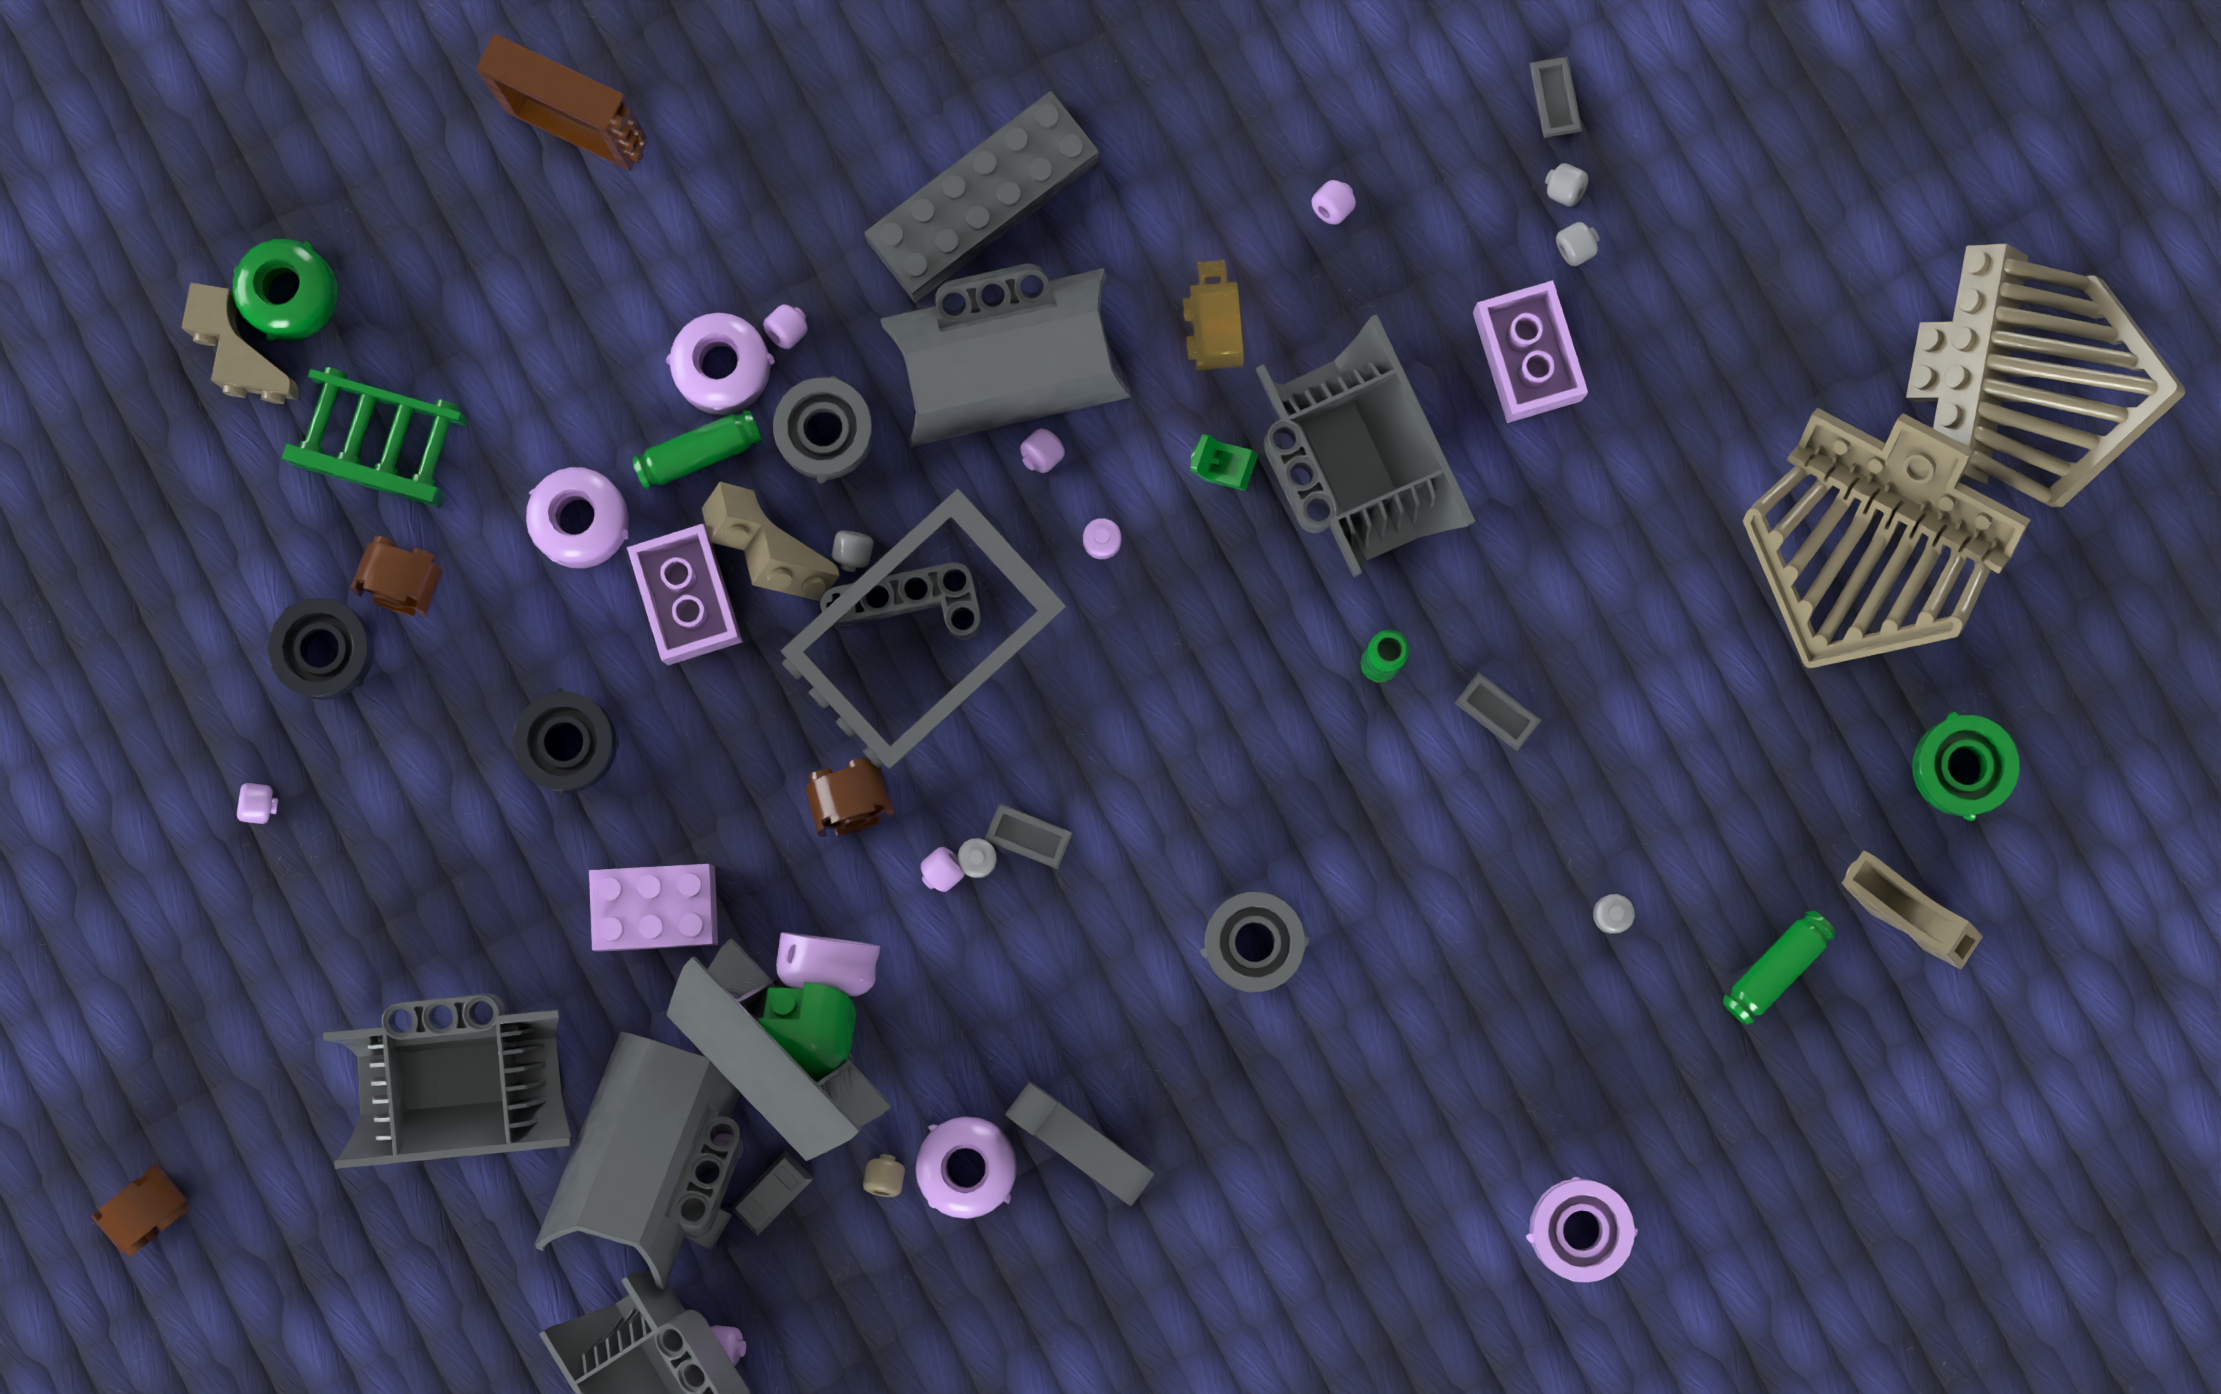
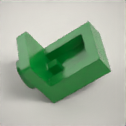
[1190,434,1258,491]

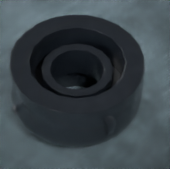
[268,598,374,700]
[512,688,619,798]

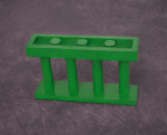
[282,367,468,508]

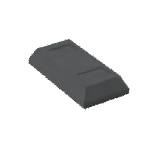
[1529,56,1582,138]
[1455,672,1541,751]
[984,803,1072,869]
[729,1150,814,1236]

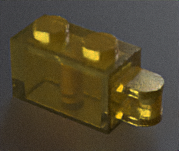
[1183,260,1244,371]

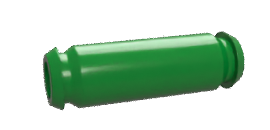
[632,410,762,489]
[1360,630,1409,682]
[1723,910,1836,1025]

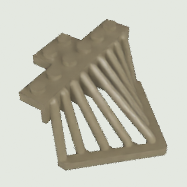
[1906,244,2185,507]
[1743,408,2031,668]

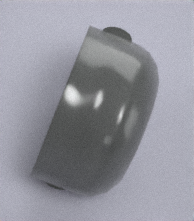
[773,375,874,483]
[1199,892,1310,992]

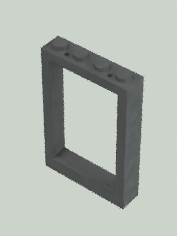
[781,488,1066,769]

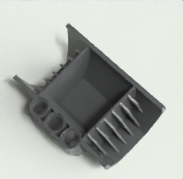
[881,263,1132,447]
[1256,315,1475,577]
[667,938,892,1161]
[323,993,572,1169]
[535,1031,742,1290]
[539,1272,750,1394]

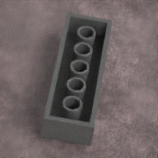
[865,91,1099,303]

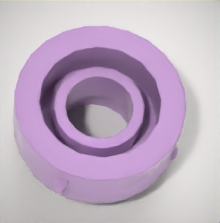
[666,313,775,415]
[526,467,629,569]
[776,933,880,997]
[915,1116,1017,1219]
[1526,1177,1638,1283]

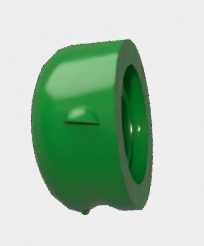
[233,239,338,341]
[1912,712,2020,821]

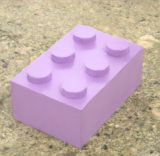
[1473,280,1588,423]
[627,524,743,665]
[589,864,718,952]

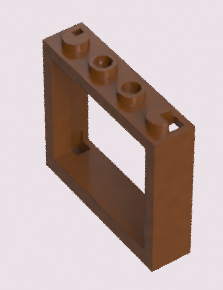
[476,33,648,171]

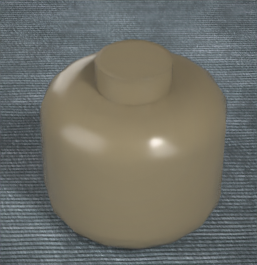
[863,1154,905,1197]

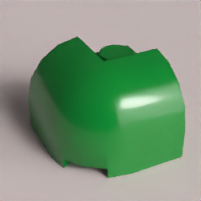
[758,982,857,1082]

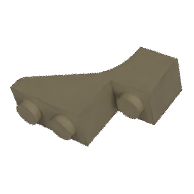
[182,282,300,404]
[702,482,840,601]
[1842,850,1983,969]

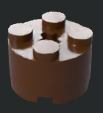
[350,536,443,617]
[805,757,894,837]
[91,1164,190,1257]

